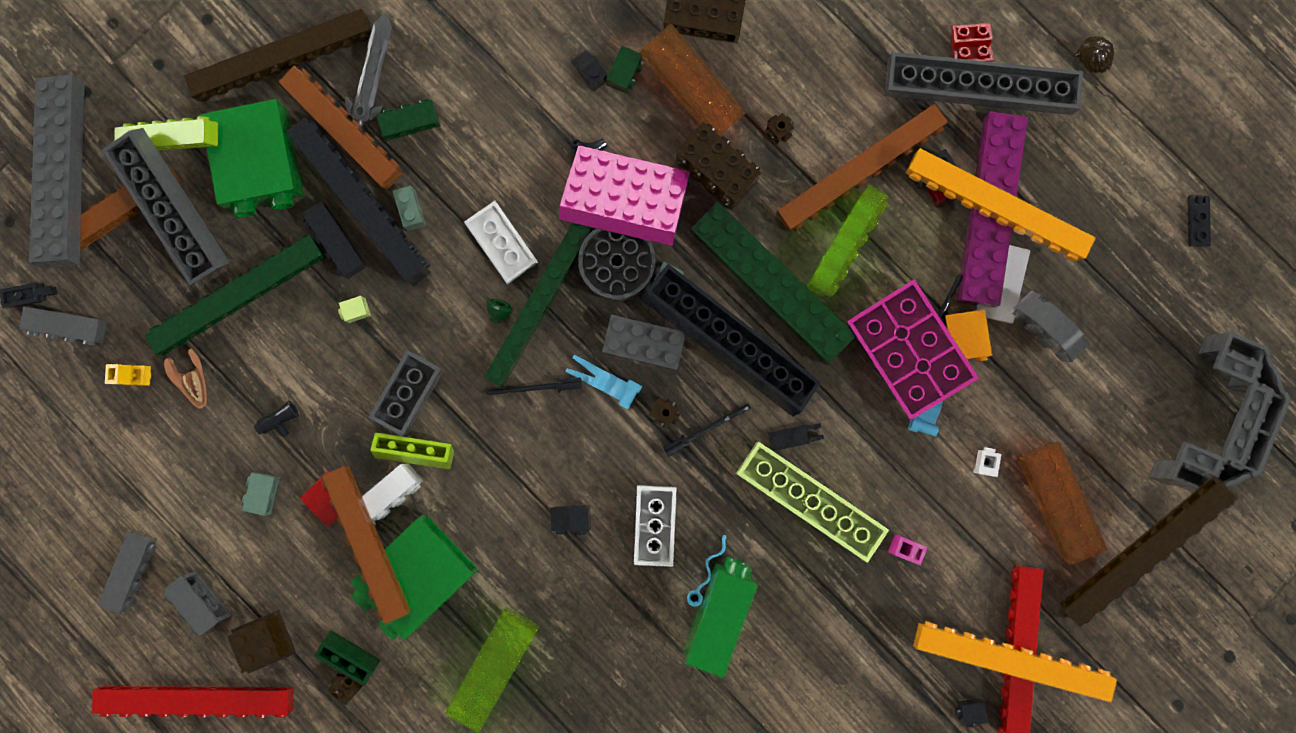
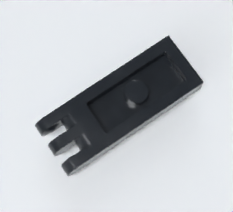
[1188,195,1211,247]

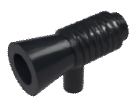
[254,400,299,437]

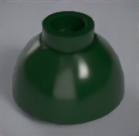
[486,299,513,323]

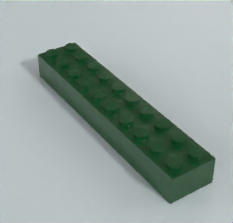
[690,202,856,365]

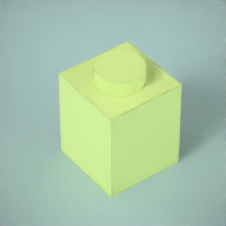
[338,296,371,323]

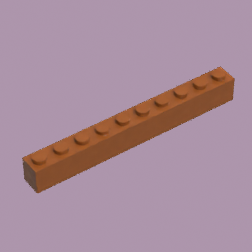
[776,104,948,232]

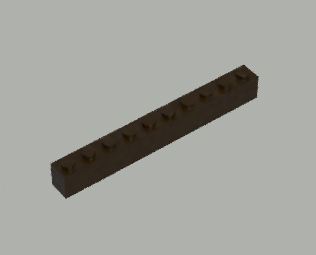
[184,9,372,102]
[1060,475,1238,627]

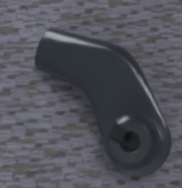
[571,138,608,153]

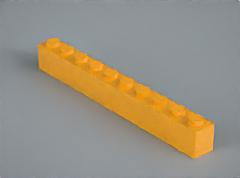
[906,148,1095,262]
[913,621,1117,702]

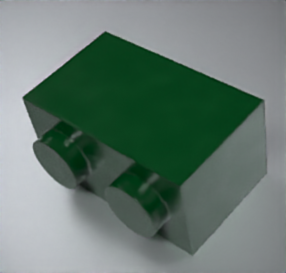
[606,45,645,94]

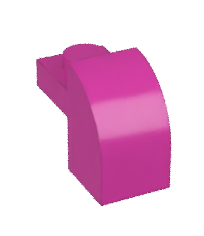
[887,534,928,566]

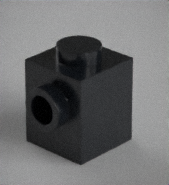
[955,699,987,727]

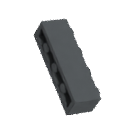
[19,306,107,346]
[98,530,157,613]

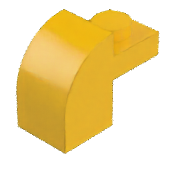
[105,364,151,386]

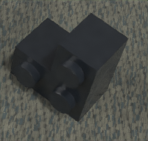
[550,505,591,535]

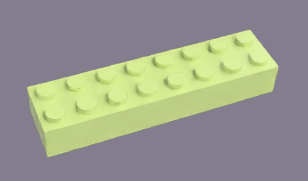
[736,442,889,563]

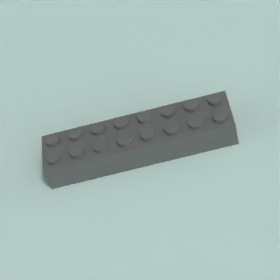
[102,128,230,285]

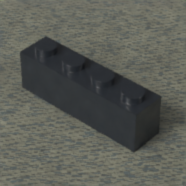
[302,201,367,279]

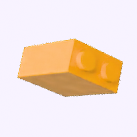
[945,310,992,362]

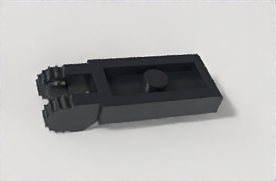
[768,423,824,451]

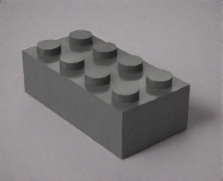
[602,315,686,371]
[368,350,444,437]

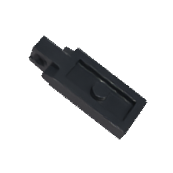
[0,283,57,309]

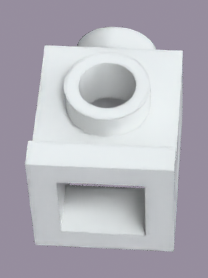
[973,447,1001,477]

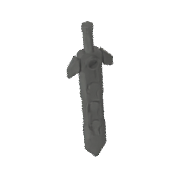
[345,13,392,131]

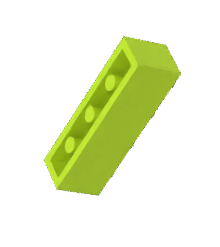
[370,433,454,470]

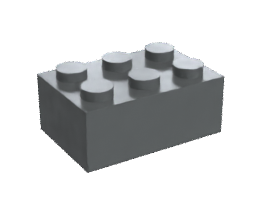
[163,571,232,637]

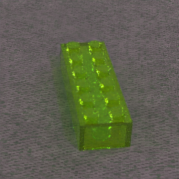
[806,185,889,300]
[445,607,540,733]

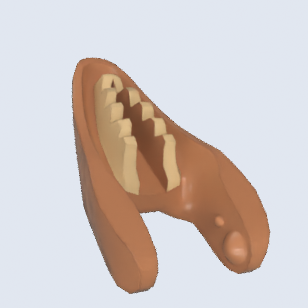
[164,348,207,408]

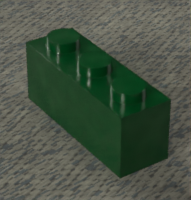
[377,99,441,141]
[314,631,381,686]

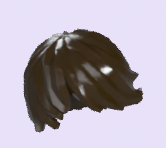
[1075,36,1114,73]

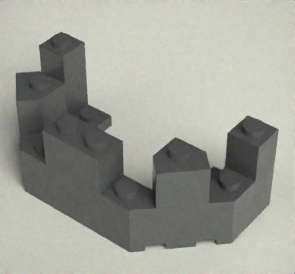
[1149,332,1291,493]

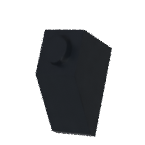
[571,50,608,92]

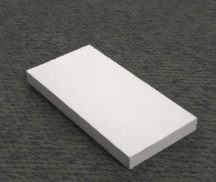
[464,201,538,285]
[975,245,1030,324]

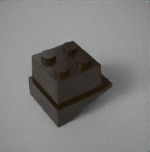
[227,610,296,674]

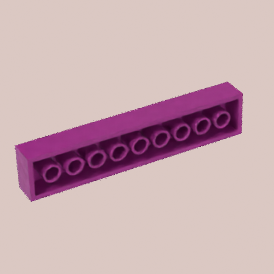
[956,111,1028,308]

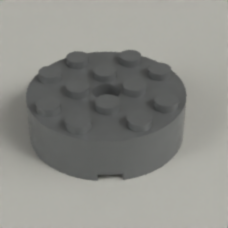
[578,228,656,301]
[1012,291,1090,363]

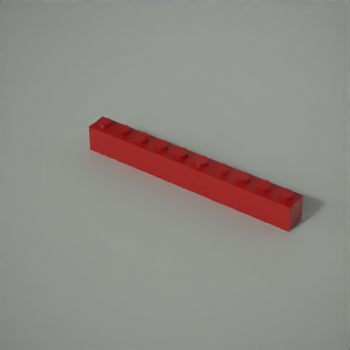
[998,565,1043,733]
[92,686,294,718]

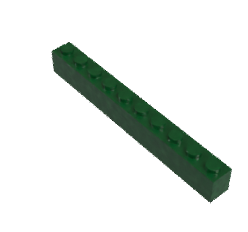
[484,223,595,387]
[144,235,326,356]

